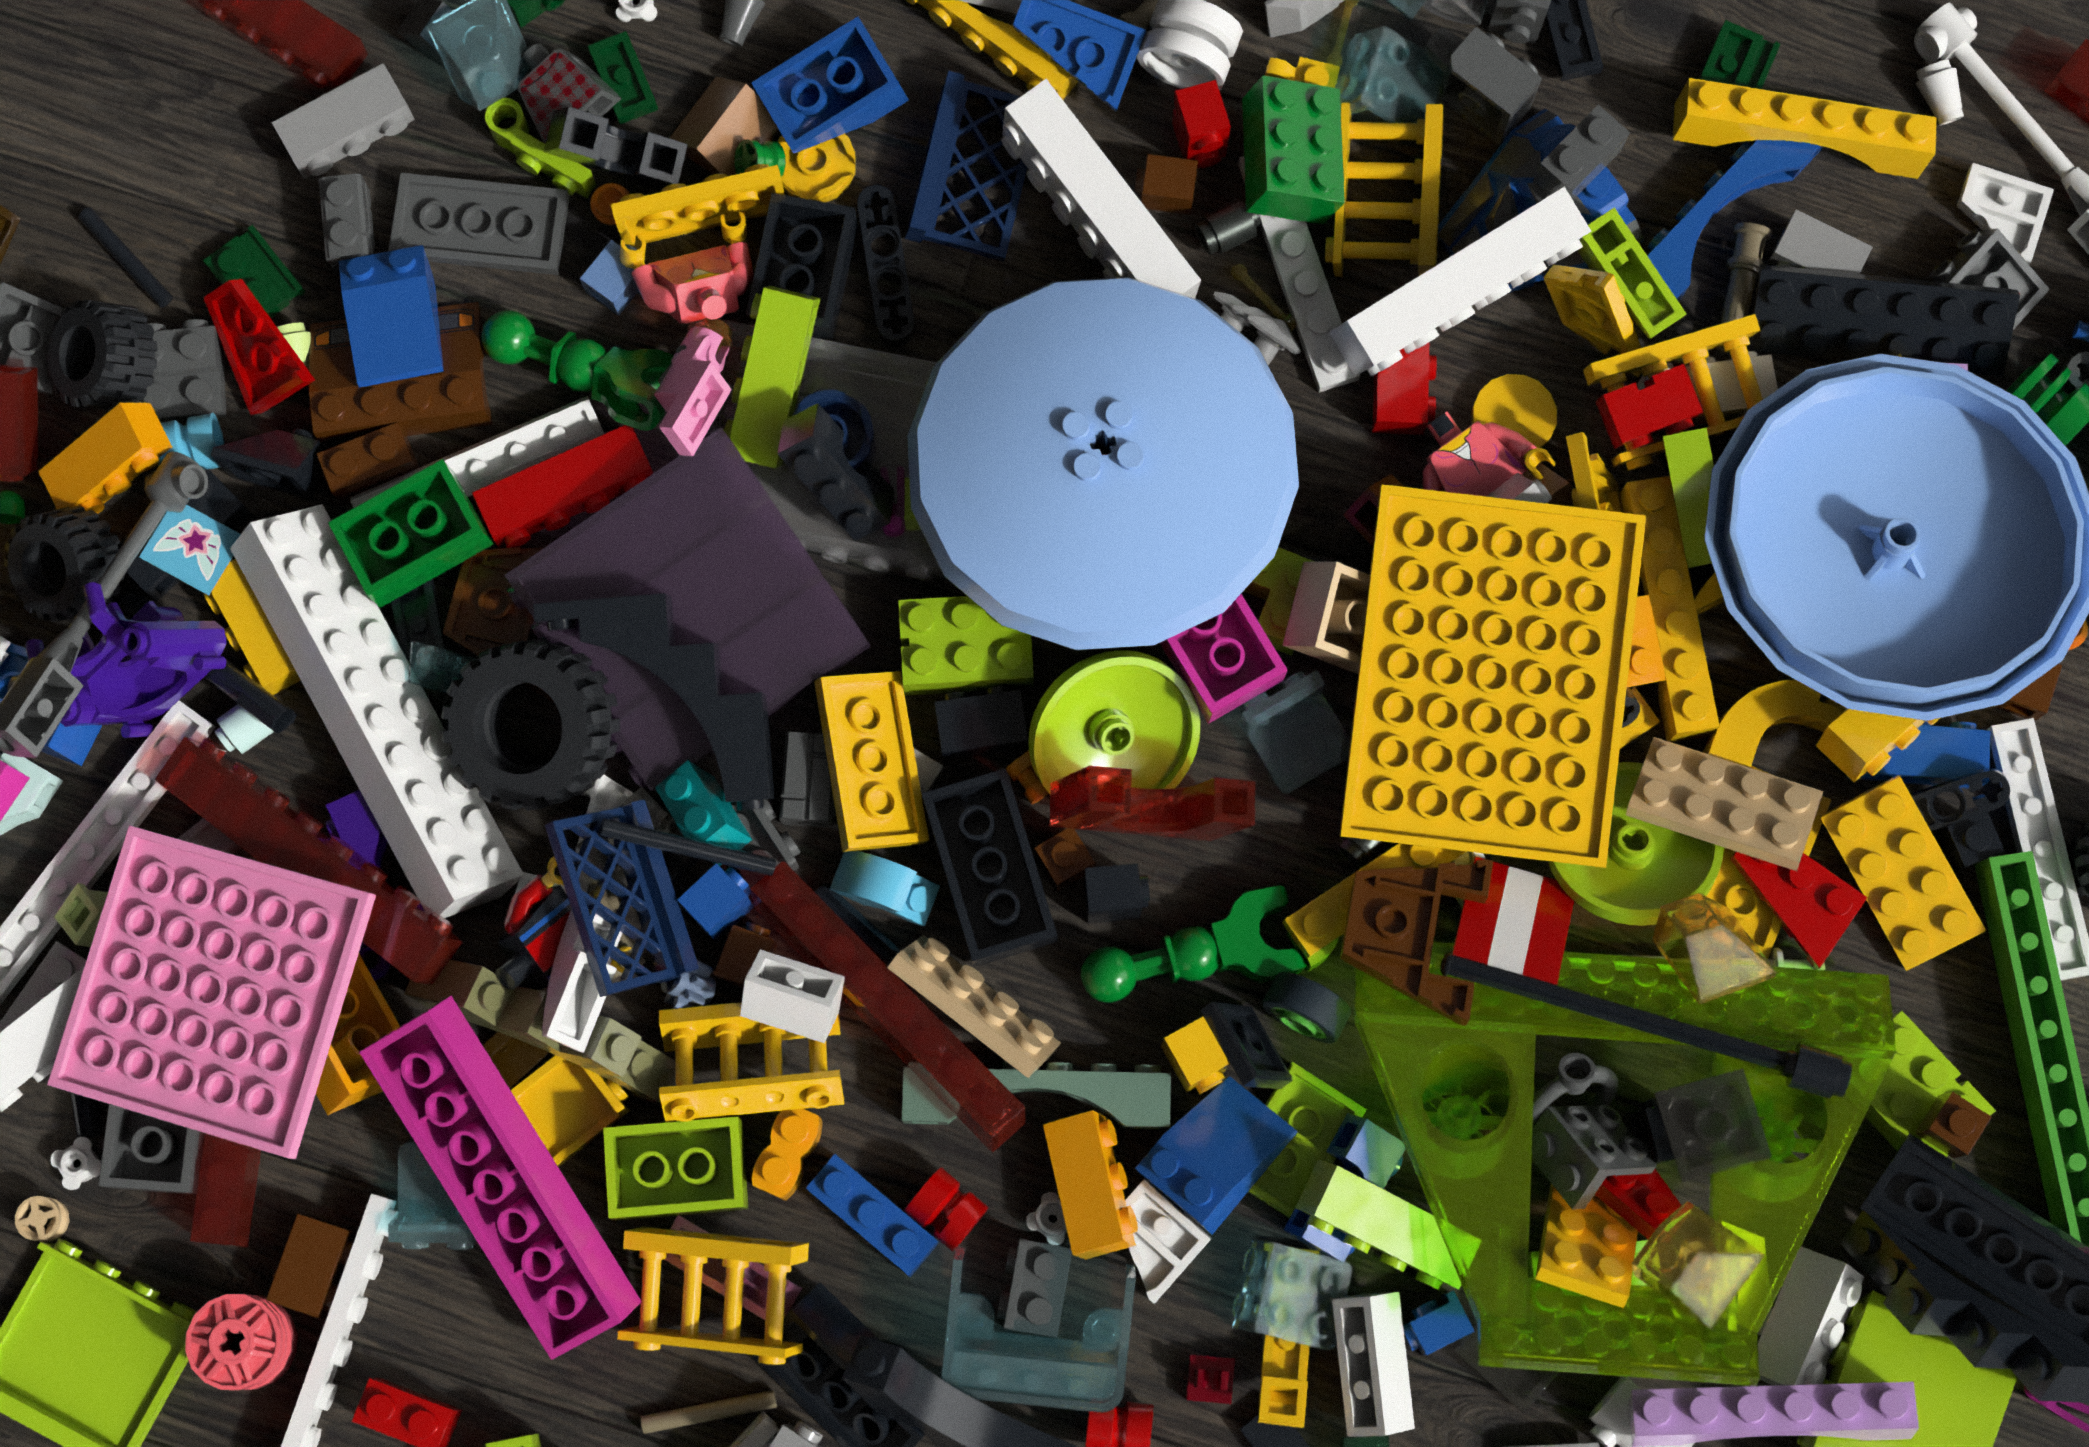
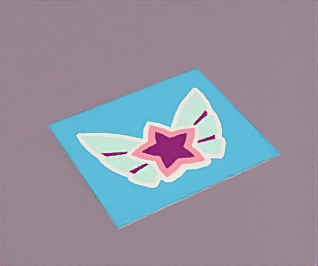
[139,505,241,595]

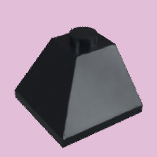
[211,428,326,500]

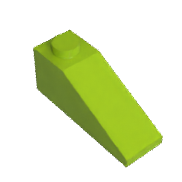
[1577,207,1686,339]

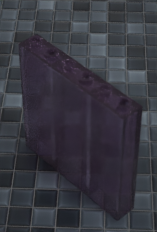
[505,428,871,792]

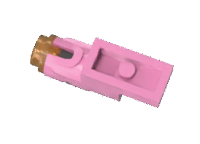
[654,318,734,456]

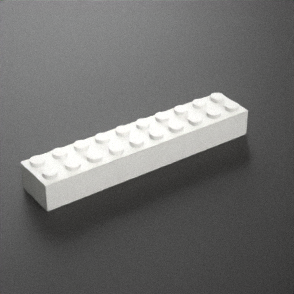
[230,504,524,923]

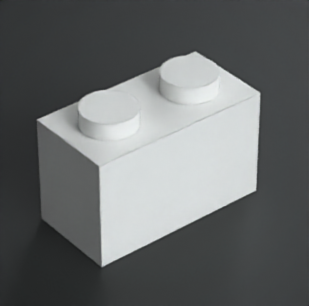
[740,950,845,1043]

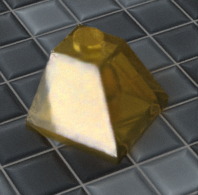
[1652,893,1777,1004]
[1632,1201,1764,1330]

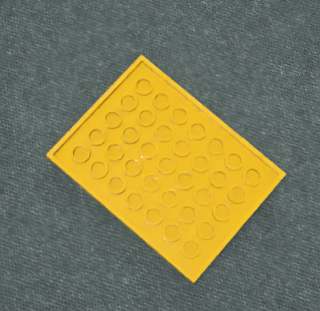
[1339,484,1646,868]

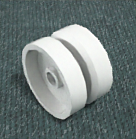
[1137,0,1243,90]

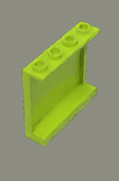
[0,1239,197,1447]
[1797,1290,2017,1447]

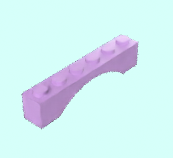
[1629,1382,1919,1447]

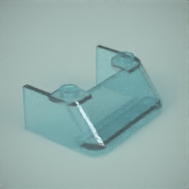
[942,1247,1136,1412]

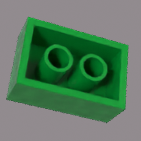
[1242,75,1345,225]
[328,459,494,608]

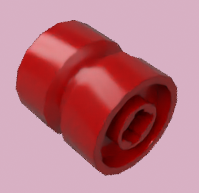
[904,1167,989,1252]
[1085,1397,1154,1447]

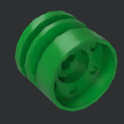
[2006,353,2089,446]

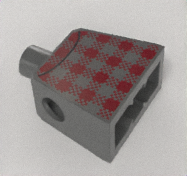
[518,44,621,143]

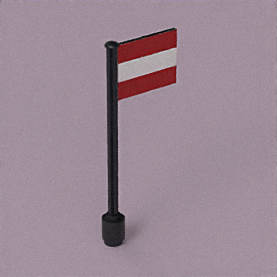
[1440,856,1852,1099]

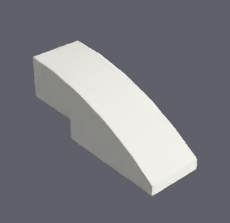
[542,909,622,1053]

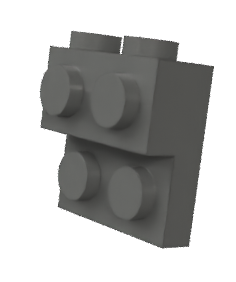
[1930,228,2050,330]
[0,282,64,396]
[137,319,227,423]

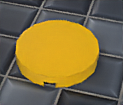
[778,134,856,202]
[1472,374,1557,448]

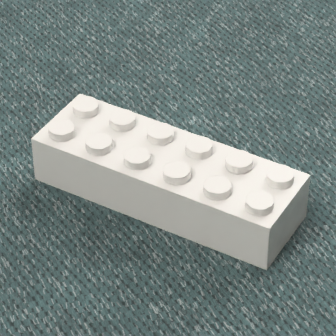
[1001,79,1201,298]
[1329,186,1591,376]

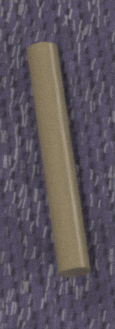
[641,1390,777,1434]

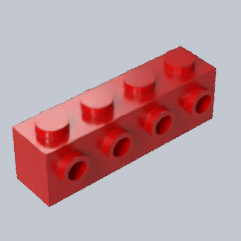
[472,425,656,549]

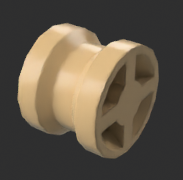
[15,1196,69,1242]

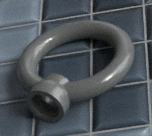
[1521,1053,1619,1135]

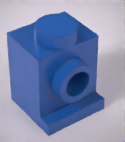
[1403,1290,1474,1356]

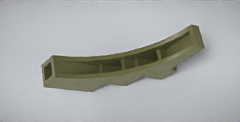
[404,954,676,1107]

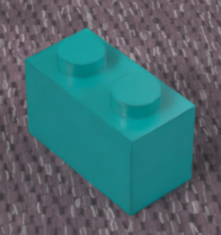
[655,760,752,866]

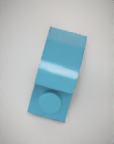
[829,851,940,926]

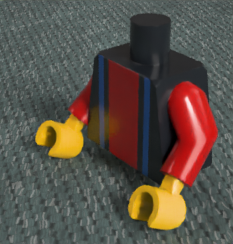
[496,856,639,990]

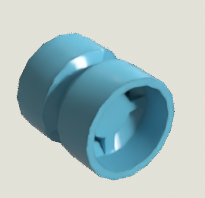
[158,412,225,470]

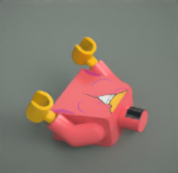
[619,212,754,324]
[1422,412,1555,496]

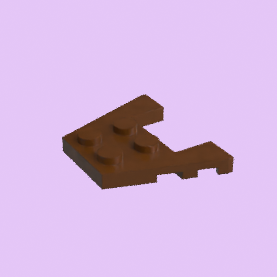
[442,541,603,705]
[1340,859,1493,1026]

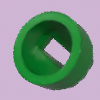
[0,490,26,524]

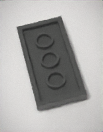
[389,173,570,275]

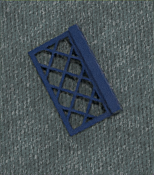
[905,70,1027,261]
[545,799,699,997]

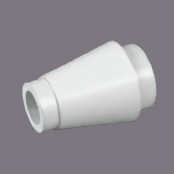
[1915,59,1964,126]

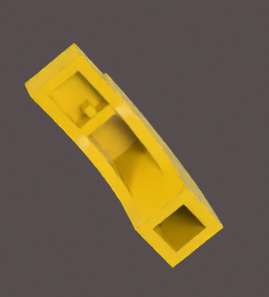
[1703,680,1848,768]

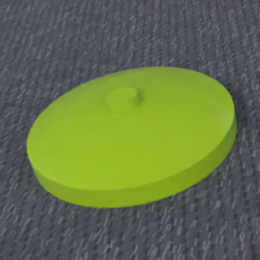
[1029,650,1200,820]
[1548,762,1724,926]

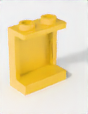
[511,1055,630,1167]

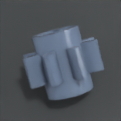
[661,960,716,1009]

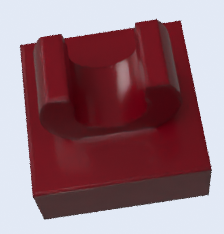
[1186,1355,1235,1404]

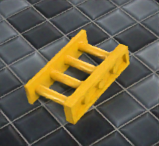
[1325,103,1444,277]
[1583,314,1763,471]
[659,1002,844,1122]
[617,1227,809,1364]

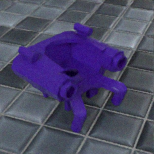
[25,582,227,738]

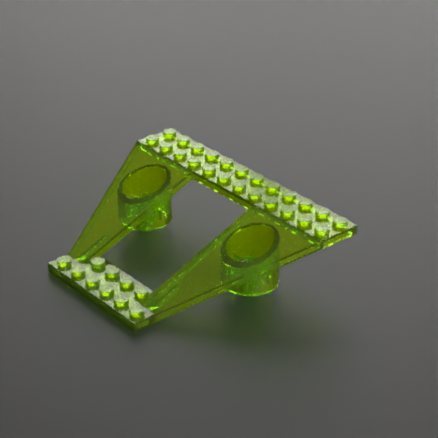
[1354,942,1897,1386]

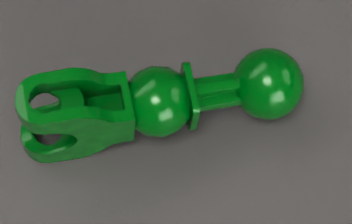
[481,310,674,431]
[1081,886,1308,1003]

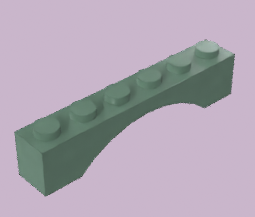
[902,1059,1171,1130]

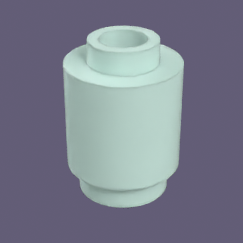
[215,704,274,754]

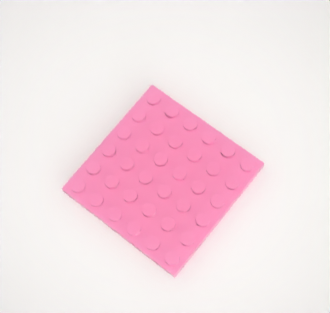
[47,825,376,1159]

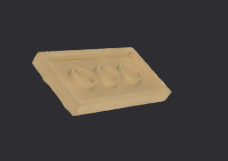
[1626,737,1823,871]
[887,935,1061,1078]

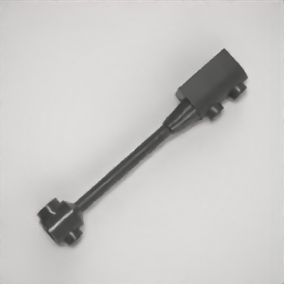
[0,452,208,758]

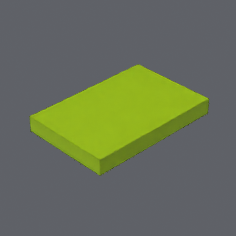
[1248,1062,1367,1218]

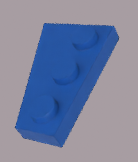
[1013,0,1146,112]

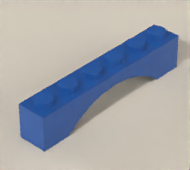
[1647,140,1823,302]

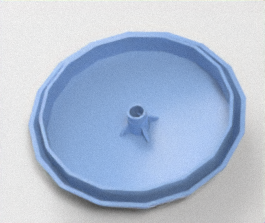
[907,277,1299,650]
[1705,354,2089,721]

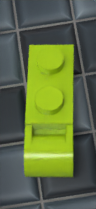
[485,98,596,198]

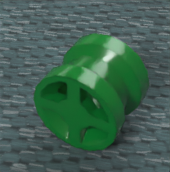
[734,140,785,177]

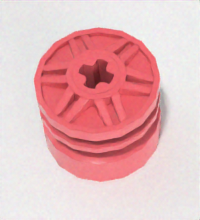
[185,1294,298,1390]

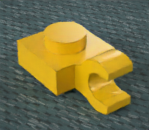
[1265,57,1340,88]

